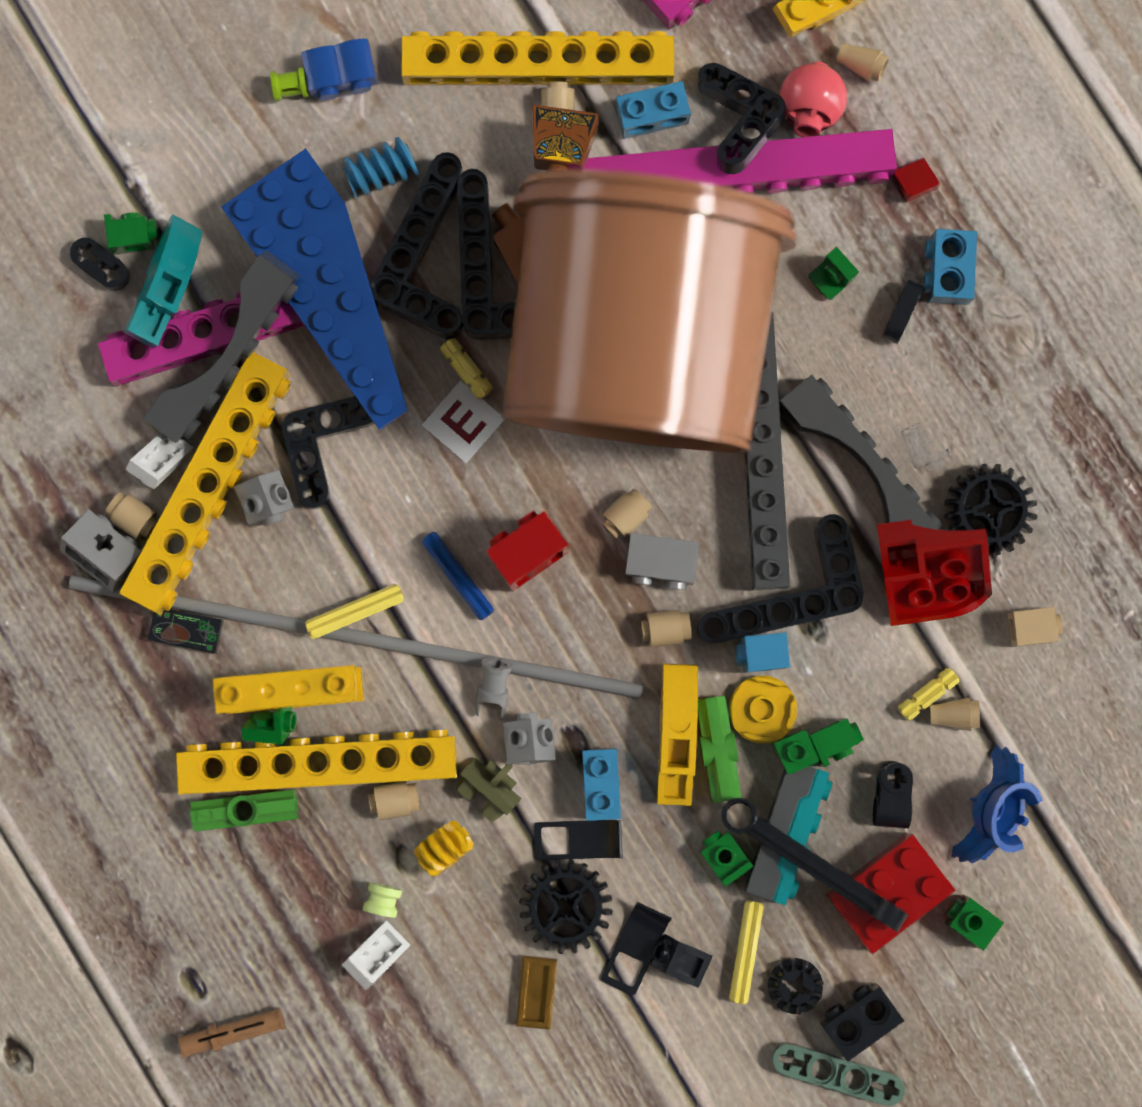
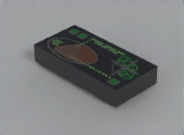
[148,609,224,654]

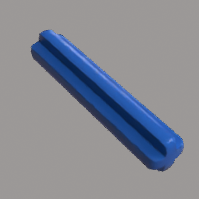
[422,532,494,620]

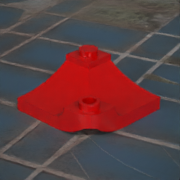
[877,519,992,626]

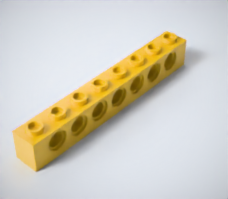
[402,31,674,85]
[119,352,292,616]
[176,730,458,795]

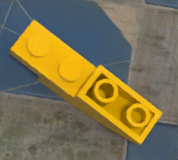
[772,0,865,38]
[656,663,698,806]

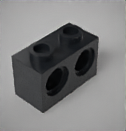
[820,983,904,1062]

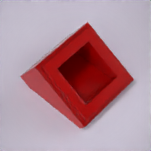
[894,158,940,203]

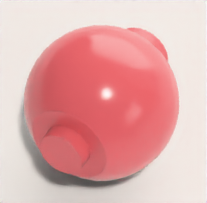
[780,62,847,137]

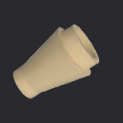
[836,43,889,82]
[930,697,980,731]

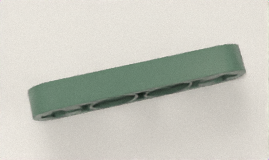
[772,1042,905,1106]

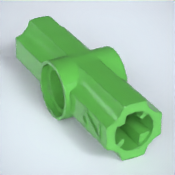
[698,696,742,803]
[190,789,299,832]

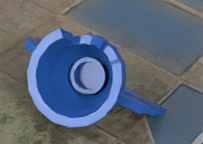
[951,745,1043,863]

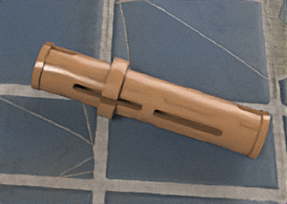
[178,1007,286,1058]

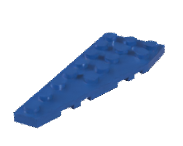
[221,148,408,431]

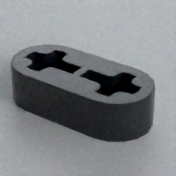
[70,237,130,291]
[882,279,924,344]

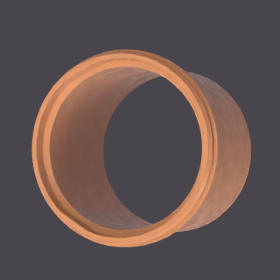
[502,170,797,453]

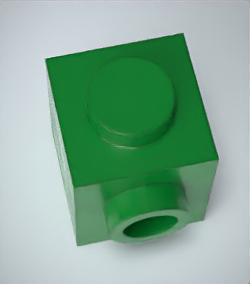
[945,895,1004,951]

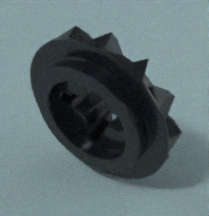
[768,958,824,1015]

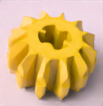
[414,820,474,877]

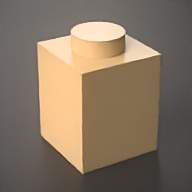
[1007,607,1063,647]

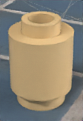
[541,82,575,110]
[602,488,653,539]
[105,492,158,541]
[641,610,692,647]
[368,781,420,820]

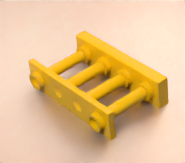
[213,665,364,714]

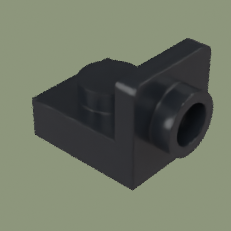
[651,934,713,988]

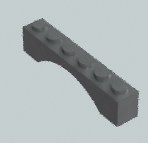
[143,250,301,443]
[779,375,942,530]

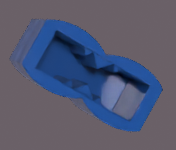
[301,38,378,101]

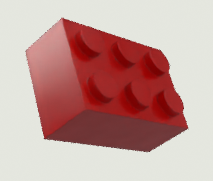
[486,510,569,592]
[826,833,956,954]

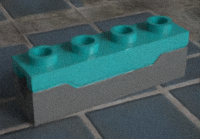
[743,766,833,906]

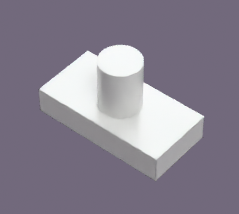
[126,433,194,489]
[342,920,410,990]

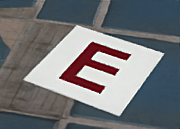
[422,380,505,464]

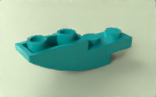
[123,214,203,348]

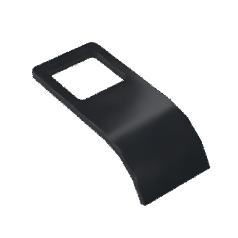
[534,820,623,861]
[601,902,672,995]

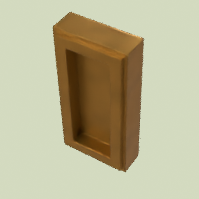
[516,955,557,1030]

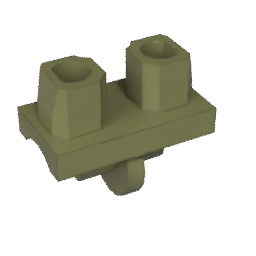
[456,758,522,822]

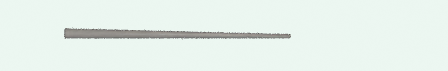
[69,575,644,698]

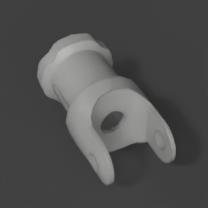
[476,657,512,720]

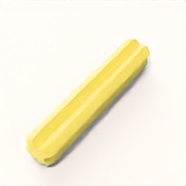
[305,584,403,639]
[729,900,764,1004]

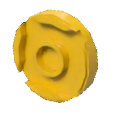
[729,676,797,743]

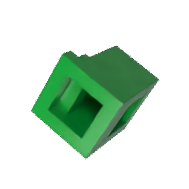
[104,212,159,255]
[808,718,864,767]
[699,830,754,887]

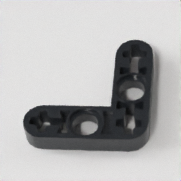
[698,63,785,174]
[282,396,374,509]

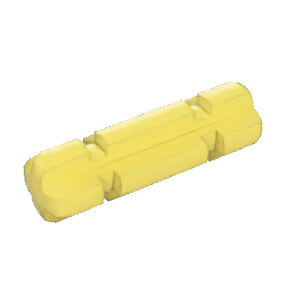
[440,338,493,399]
[898,668,959,721]

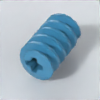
[344,137,419,200]

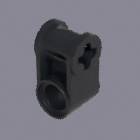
[872,761,913,829]

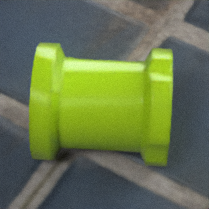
[270,66,309,102]

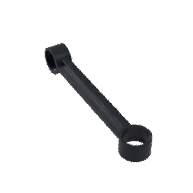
[721,798,909,933]

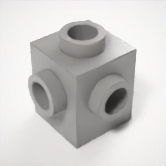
[234,470,294,527]
[503,713,556,765]

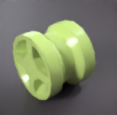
[362,882,403,918]

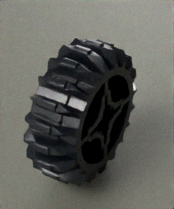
[944,464,1037,556]
[519,859,613,954]

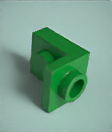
[808,246,859,301]
[242,707,297,745]
[771,729,819,774]

